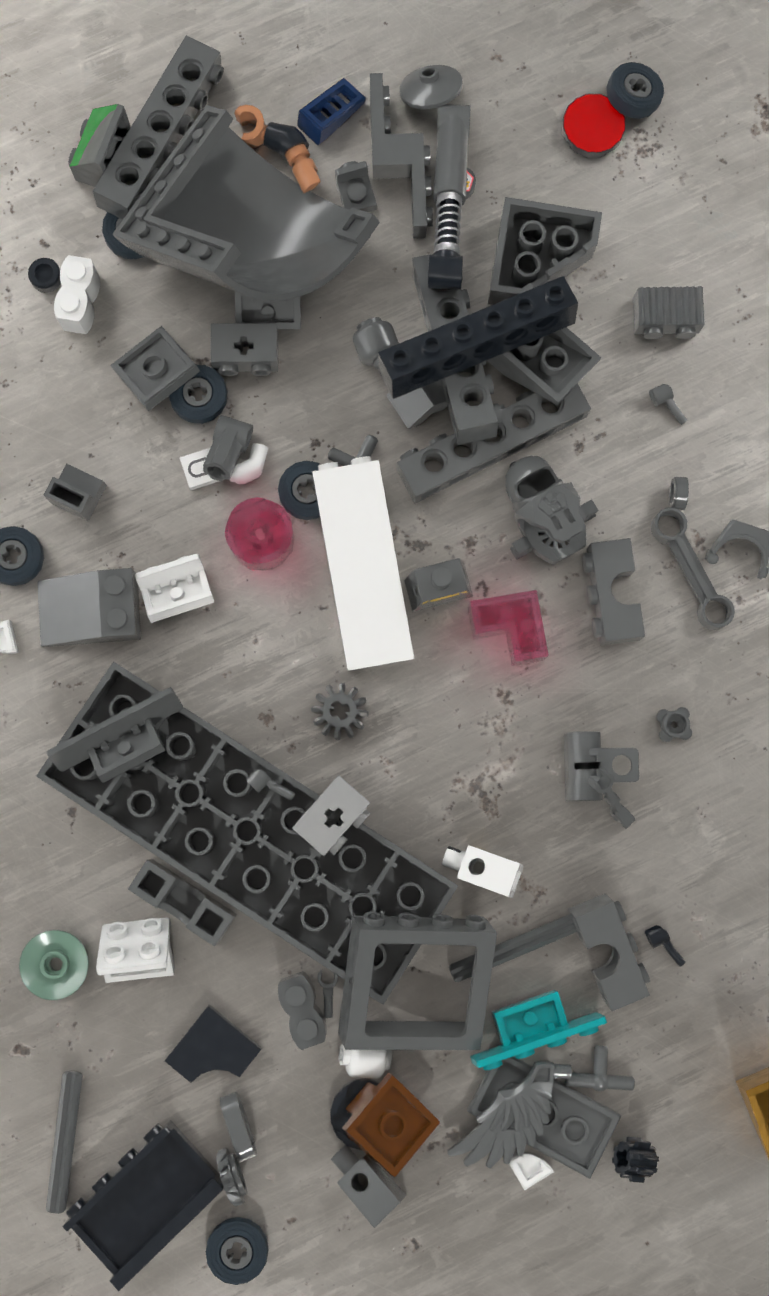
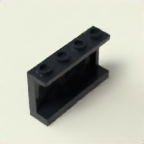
[62,1120,224,1291]

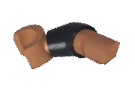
[234,105,321,194]

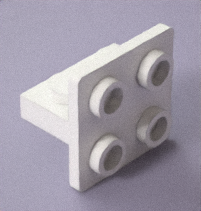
[96,917,175,983]

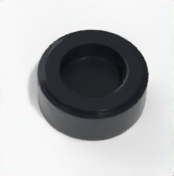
[28,258,61,293]

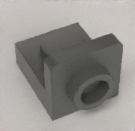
[335,161,377,212]

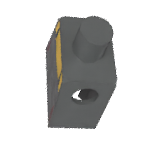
[404,558,473,612]

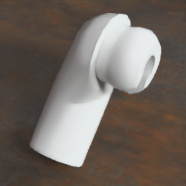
[230,443,268,484]

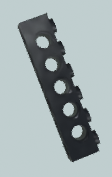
[378,276,578,399]

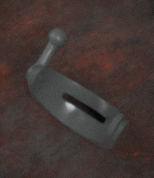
[705,520,769,579]

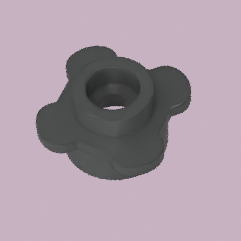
[657,707,692,742]

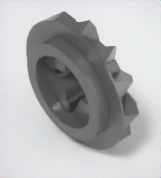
[216,1148,247,1206]

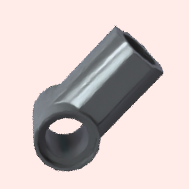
[203,415,253,482]

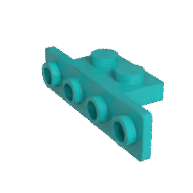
[470,990,607,1070]

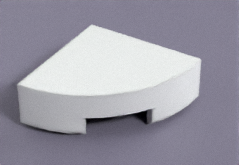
[0,620,19,654]
[509,1152,554,1190]

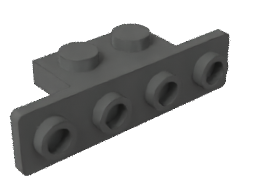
[47,687,183,783]

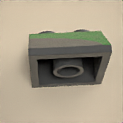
[68,104,131,187]

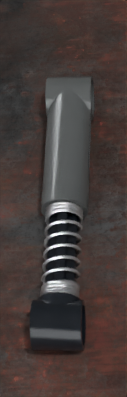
[428,104,471,289]

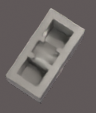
[292,775,371,856]

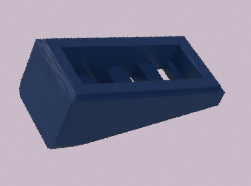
[297,78,366,145]

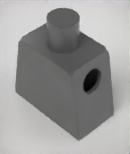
[331,1145,406,1228]

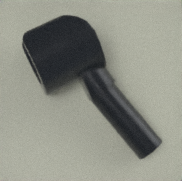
[645,925,686,967]

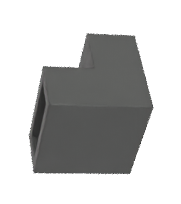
[386,380,448,429]
[43,463,107,521]

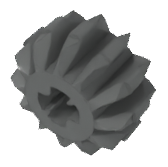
[311,683,368,740]

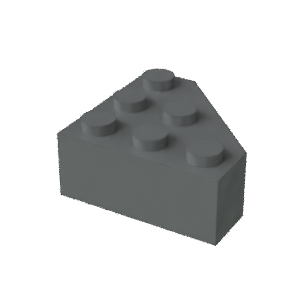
[488,197,602,305]

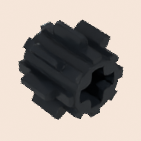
[612,1136,659,1183]

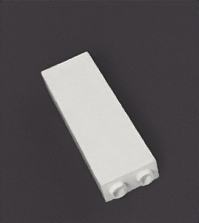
[312,456,414,671]

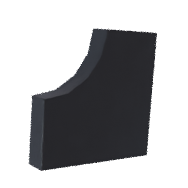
[165,1005,262,1083]

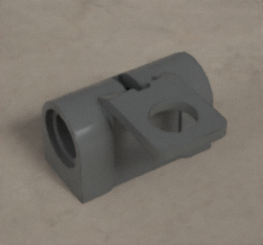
[564,732,639,801]

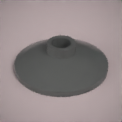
[400,65,463,109]

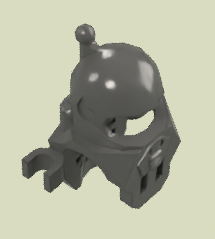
[506,456,599,565]

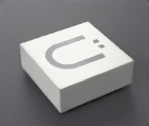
[180,448,219,490]

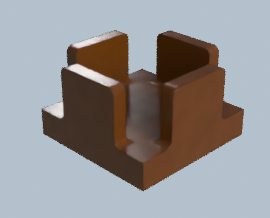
[342,1073,440,1178]

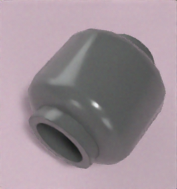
[353,317,399,369]

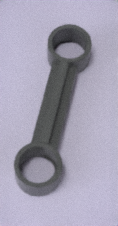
[651,507,735,630]

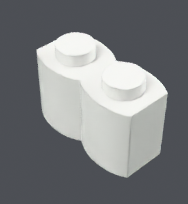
[54,255,100,334]

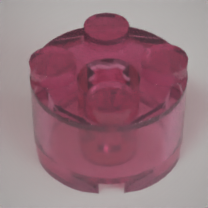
[225,497,294,571]

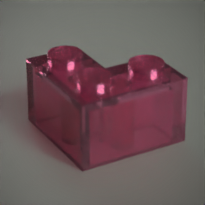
[467,590,549,666]

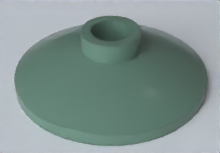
[19,930,89,1000]

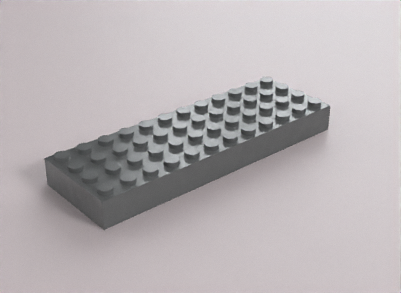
[36,661,458,1005]

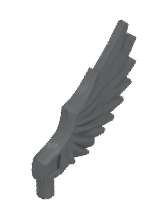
[447,1061,572,1169]

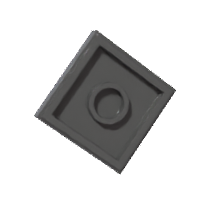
[111,325,200,411]

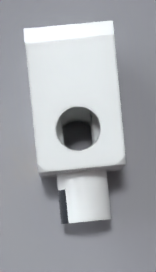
[442,845,524,898]

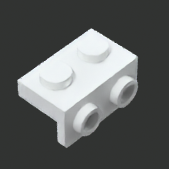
[135,554,214,623]

